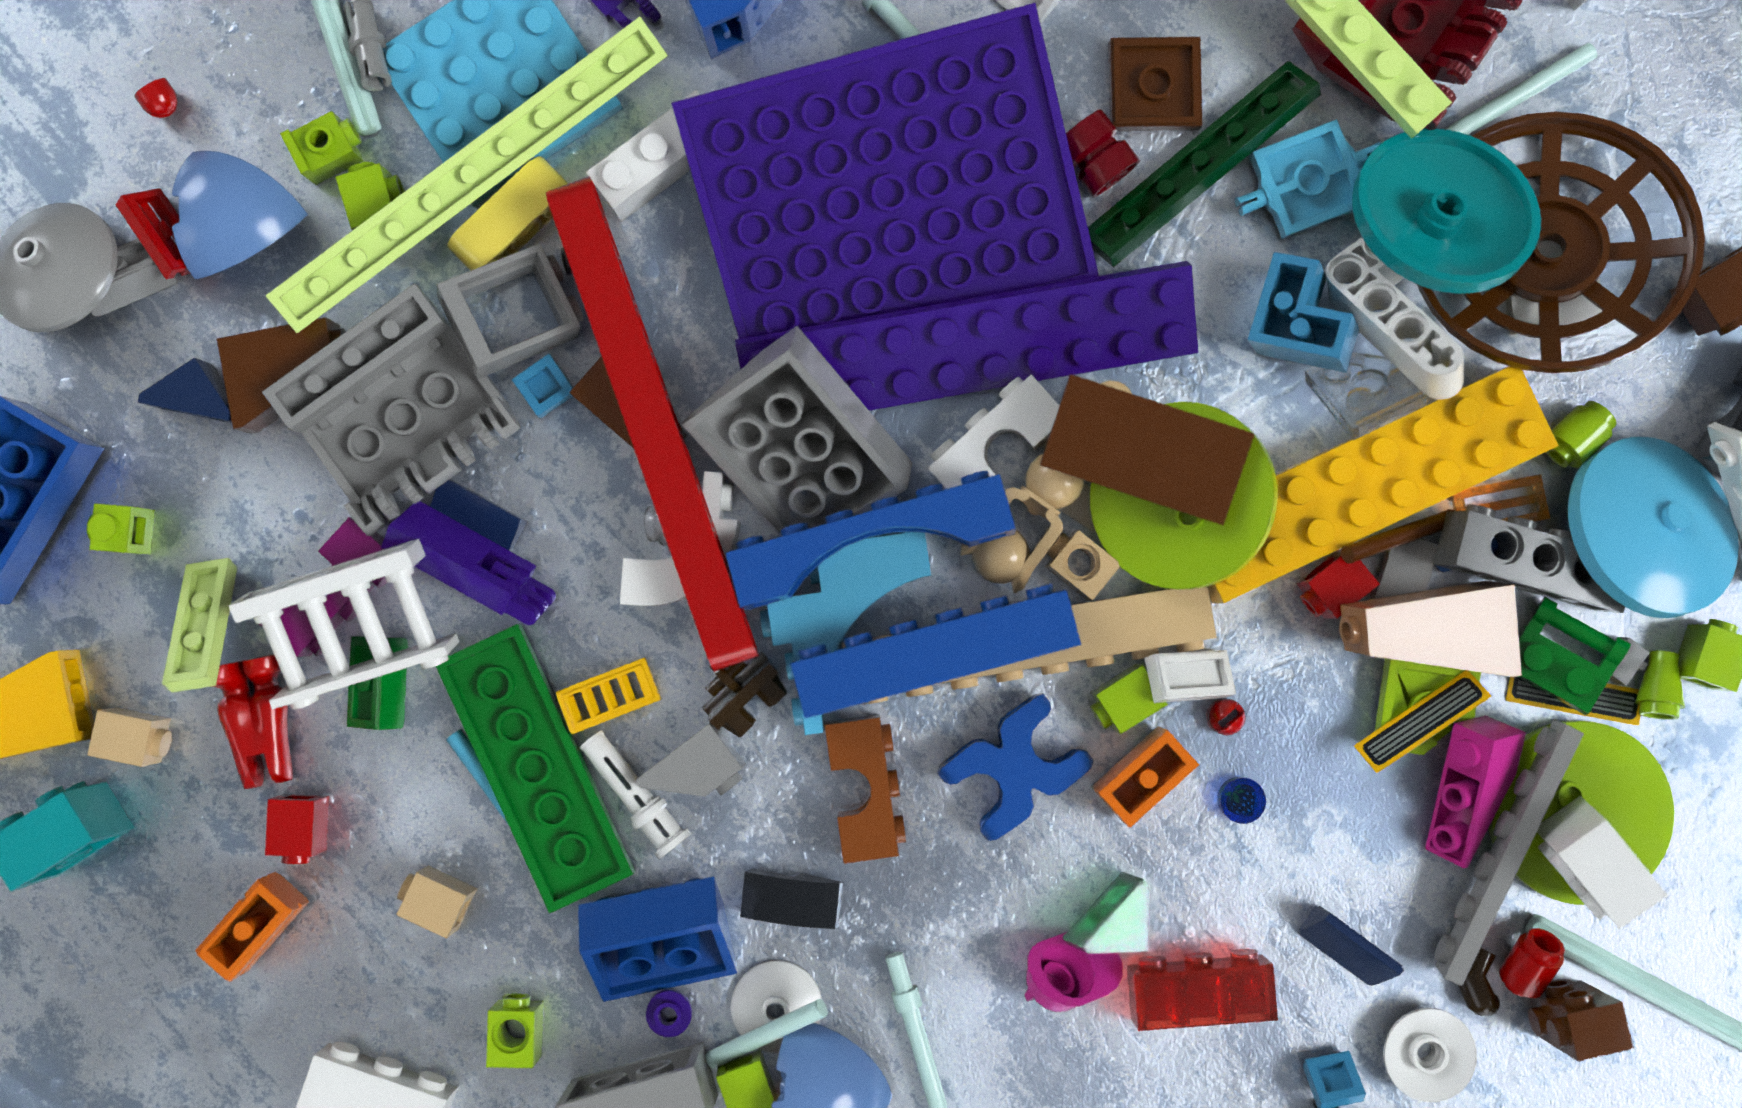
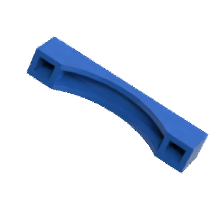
[725,471,1016,610]

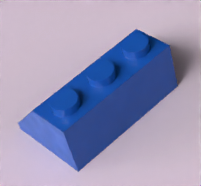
[578,876,737,1002]

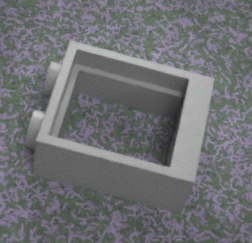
[437,243,583,379]

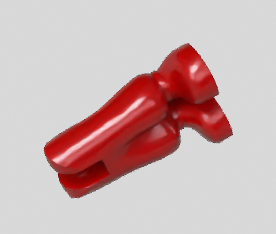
[211,654,293,789]

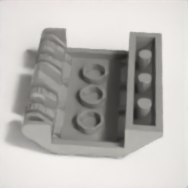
[262,283,521,536]

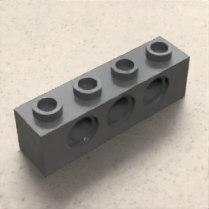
[1433,504,1625,613]

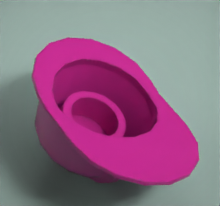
[1025,929,1123,1013]

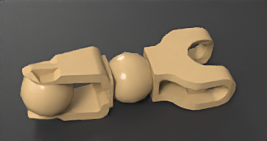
[960,380,1132,593]

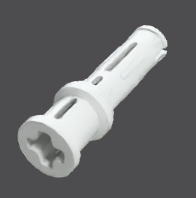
[579,730,692,860]

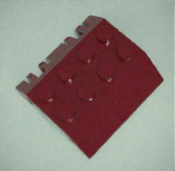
[1292,0,1523,130]

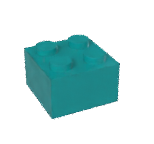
[0,781,135,892]

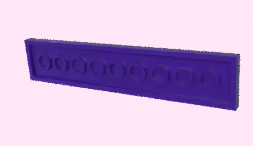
[735,261,1199,411]

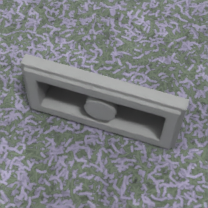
[91,239,177,317]

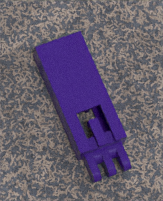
[381,501,556,625]

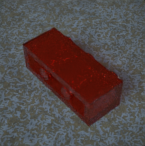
[1127,949,1278,1031]

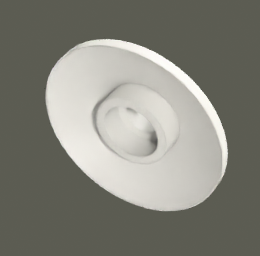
[731,960,822,1053]
[1383,1008,1477,1102]

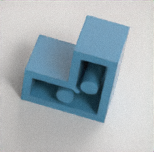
[1248,252,1359,373]

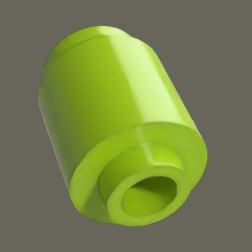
[1546,401,1617,468]

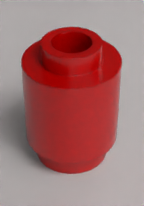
[1499,928,1565,998]

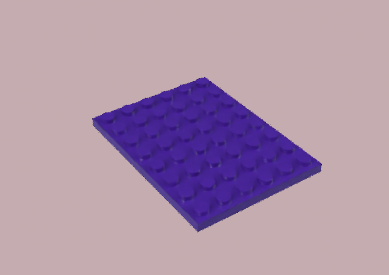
[671,3,1099,339]

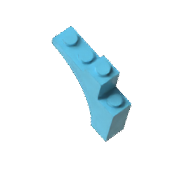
[760,532,931,735]

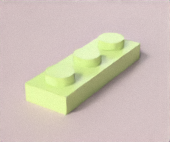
[162,558,237,692]

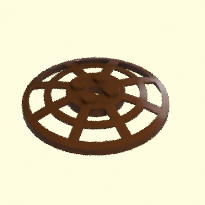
[1417,112,1705,373]

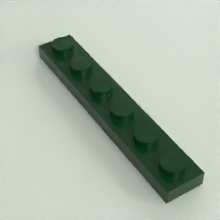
[1088,61,1321,268]

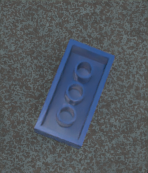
[0,396,105,605]

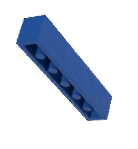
[790,583,1081,719]

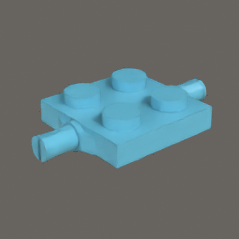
[1235,119,1381,240]

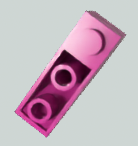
[1425,715,1526,868]

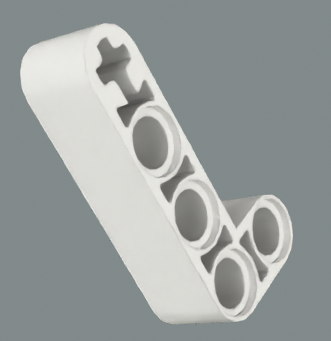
[1326,237,1464,400]

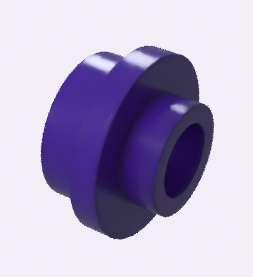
[646,990,692,1037]

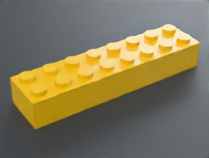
[1208,366,1559,604]

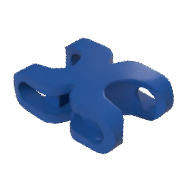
[937,693,1094,841]

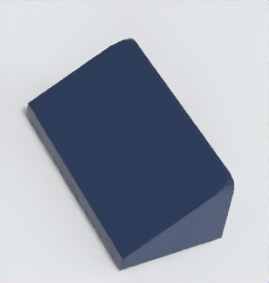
[430,479,528,552]
[1298,906,1404,986]

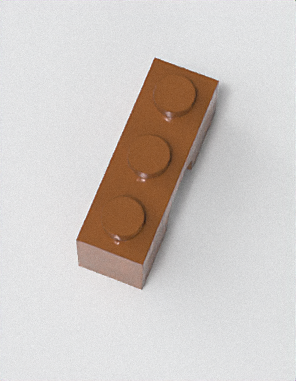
[825,714,906,864]

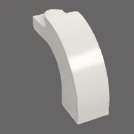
[620,471,741,606]

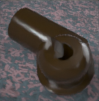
[1458,948,1500,1016]

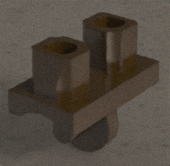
[702,651,787,737]

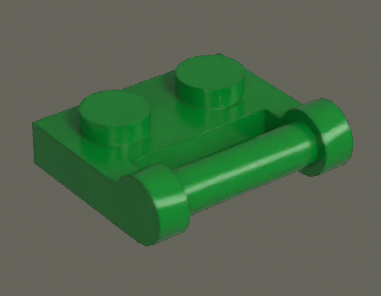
[1518,597,1631,715]

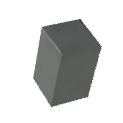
[1610,637,1650,686]

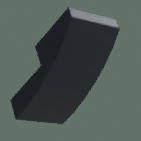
[740,868,843,929]

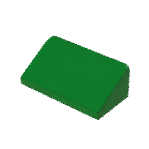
[347,636,408,730]

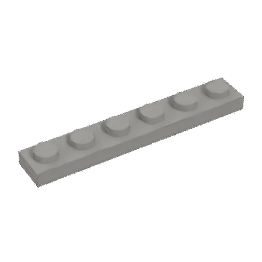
[1434,719,1584,986]

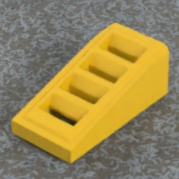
[555,657,662,735]

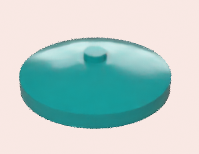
[1352,128,1541,294]

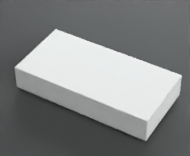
[1145,650,1236,703]

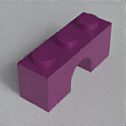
[259,517,387,657]

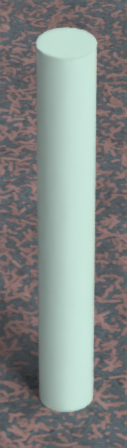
[705,999,828,1069]

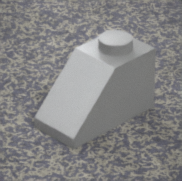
[635,723,746,797]

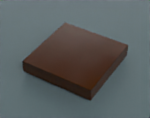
[1108,37,1202,131]

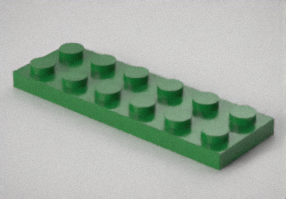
[436,624,636,914]

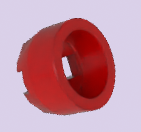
[134,78,177,118]
[1206,698,1246,735]

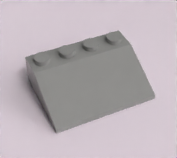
[682,326,912,536]

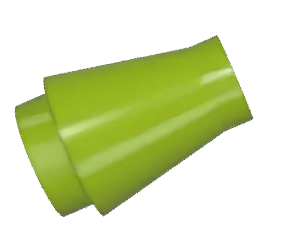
[1635,650,1685,720]

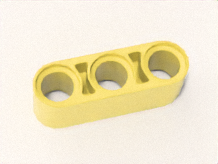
[447,156,569,271]

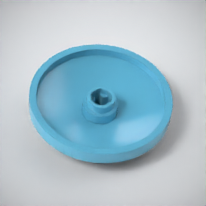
[1568,437,1739,618]

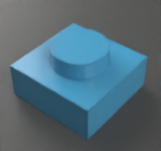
[511,354,574,419]
[1303,1051,1366,1108]

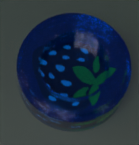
[1217,776,1266,824]

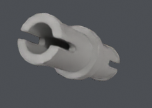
[343,0,392,91]

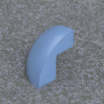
[172,151,308,280]
[772,1023,893,1108]

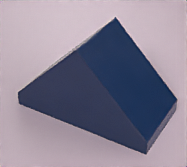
[137,358,232,423]

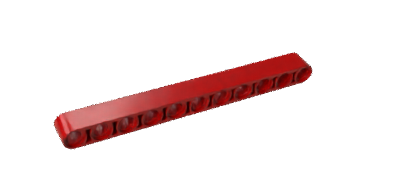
[545,176,759,672]

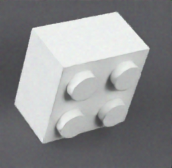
[1537,796,1668,929]

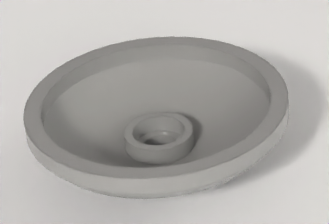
[0,203,118,332]

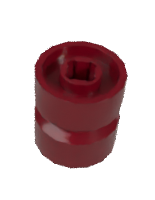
[1066,109,1141,198]

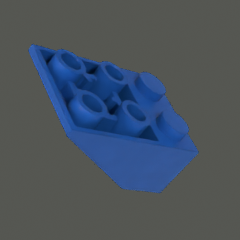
[685,0,783,59]

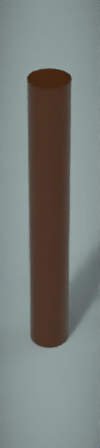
[1341,509,1453,564]

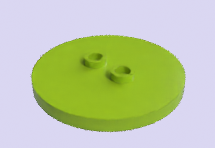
[1090,402,1278,590]
[1488,720,1675,905]

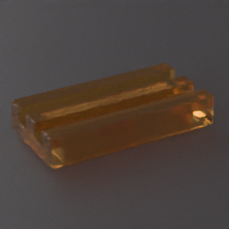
[1448,474,1550,522]

